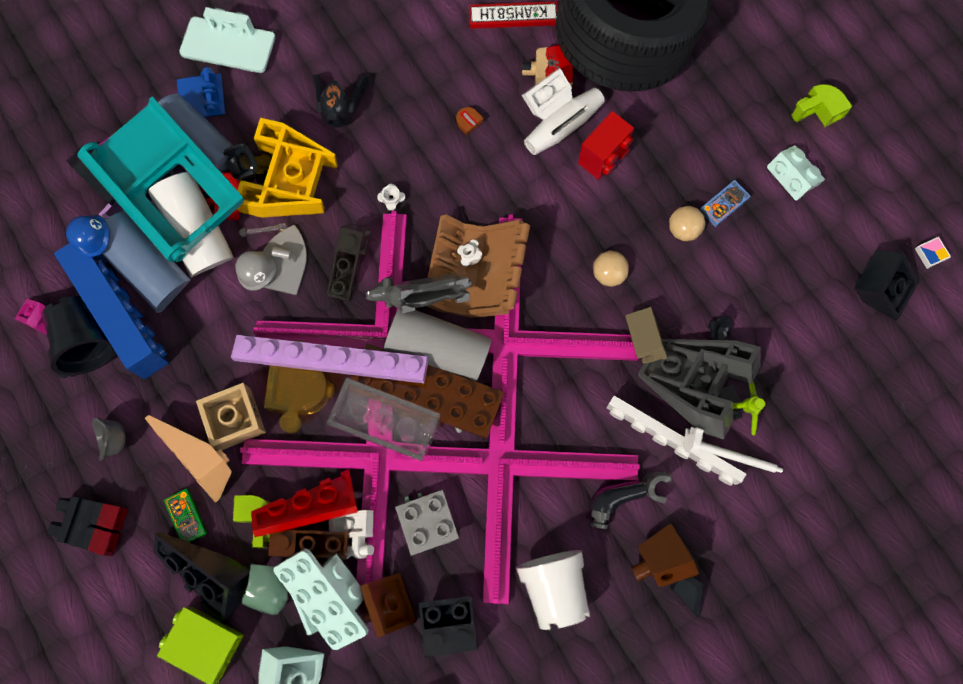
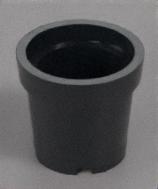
[42,296,116,376]

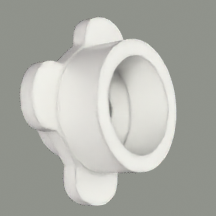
[377,184,405,210]
[457,240,483,266]

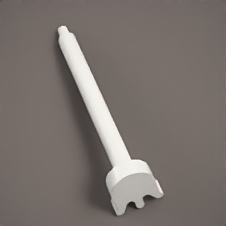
[683,427,783,473]

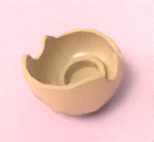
[669,206,705,241]
[593,250,629,287]

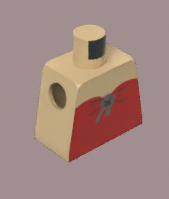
[522,46,573,87]

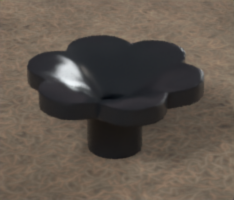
[708,315,732,340]

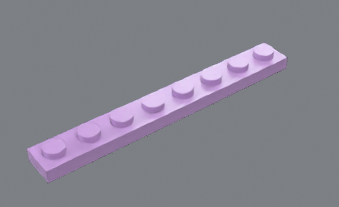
[231,335,429,383]

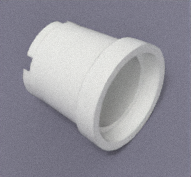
[516,550,590,630]

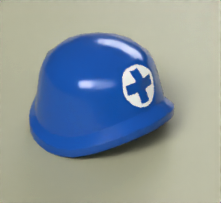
[66,215,110,257]

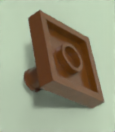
[360,573,417,638]

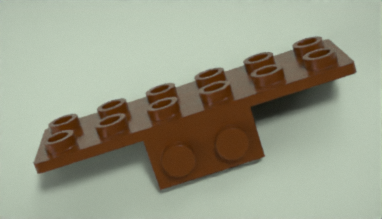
[348,344,504,438]

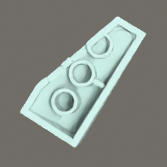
[259,646,324,684]

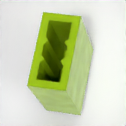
[157,606,244,684]

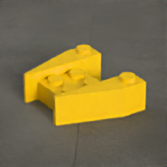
[237,118,338,217]

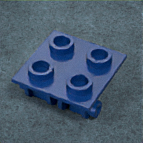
[177,68,225,117]

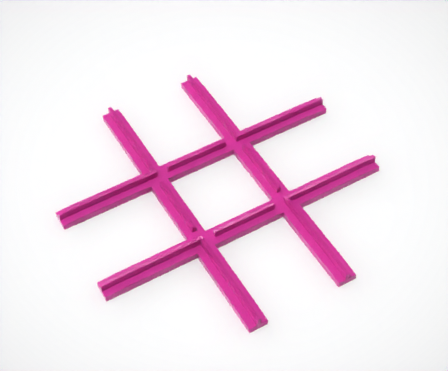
[240,210,640,604]

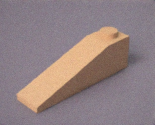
[145,415,232,503]

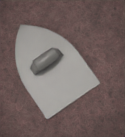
[263,225,307,295]

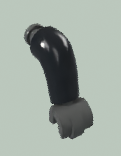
[588,471,673,529]

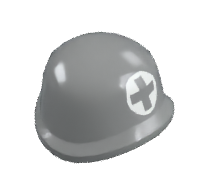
[235,251,277,291]

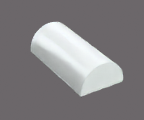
[148,172,234,278]

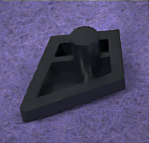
[670,575,705,617]

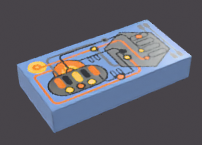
[700,180,751,227]

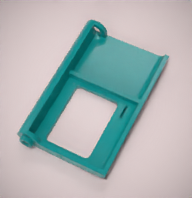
[78,97,244,262]

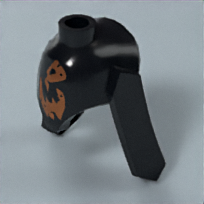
[312,74,369,128]

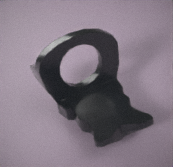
[223,143,271,182]

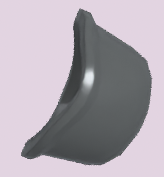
[92,418,126,461]

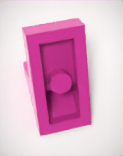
[15,299,47,334]

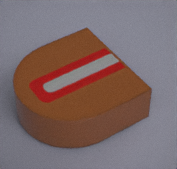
[456,107,484,135]

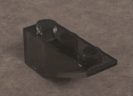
[327,224,370,301]

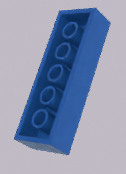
[54,243,169,380]

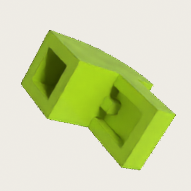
[791,85,852,127]
[233,495,271,548]

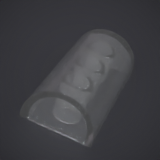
[326,378,440,462]

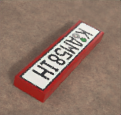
[469,2,558,29]

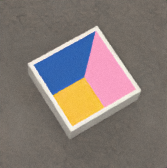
[915,237,951,269]

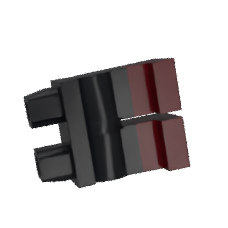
[47,497,128,556]

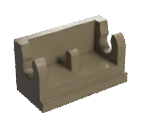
[625,307,668,363]

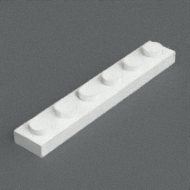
[607,396,746,486]

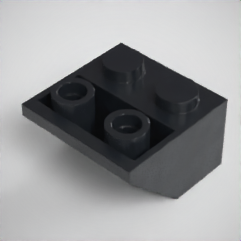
[419,596,478,657]

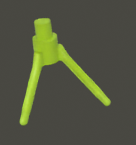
[733,382,765,436]

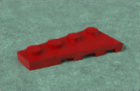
[251,469,358,537]

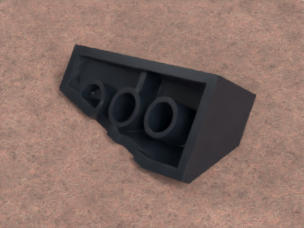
[154,531,250,625]

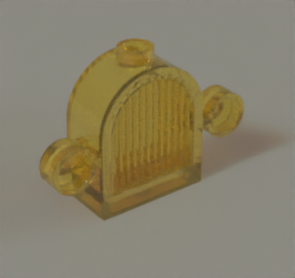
[264,340,334,433]

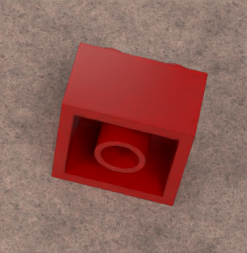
[578,111,634,180]

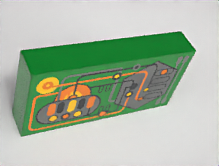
[163,489,208,543]

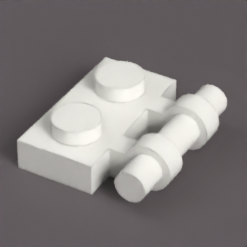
[329,510,374,559]

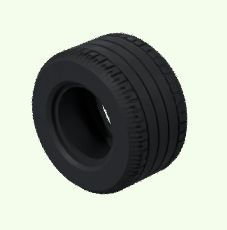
[555,0,711,92]

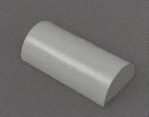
[383,308,492,382]

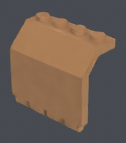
[427,214,530,318]

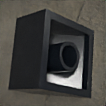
[854,250,919,320]

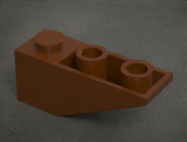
[268,530,348,559]

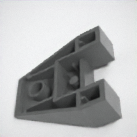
[638,339,761,439]

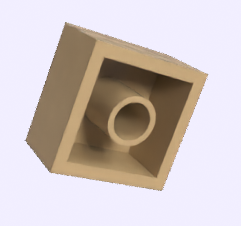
[196,383,266,450]

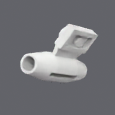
[522,69,605,155]

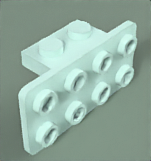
[180,8,275,73]
[274,549,369,650]

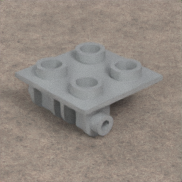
[395,490,459,556]

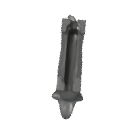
[365,273,472,314]

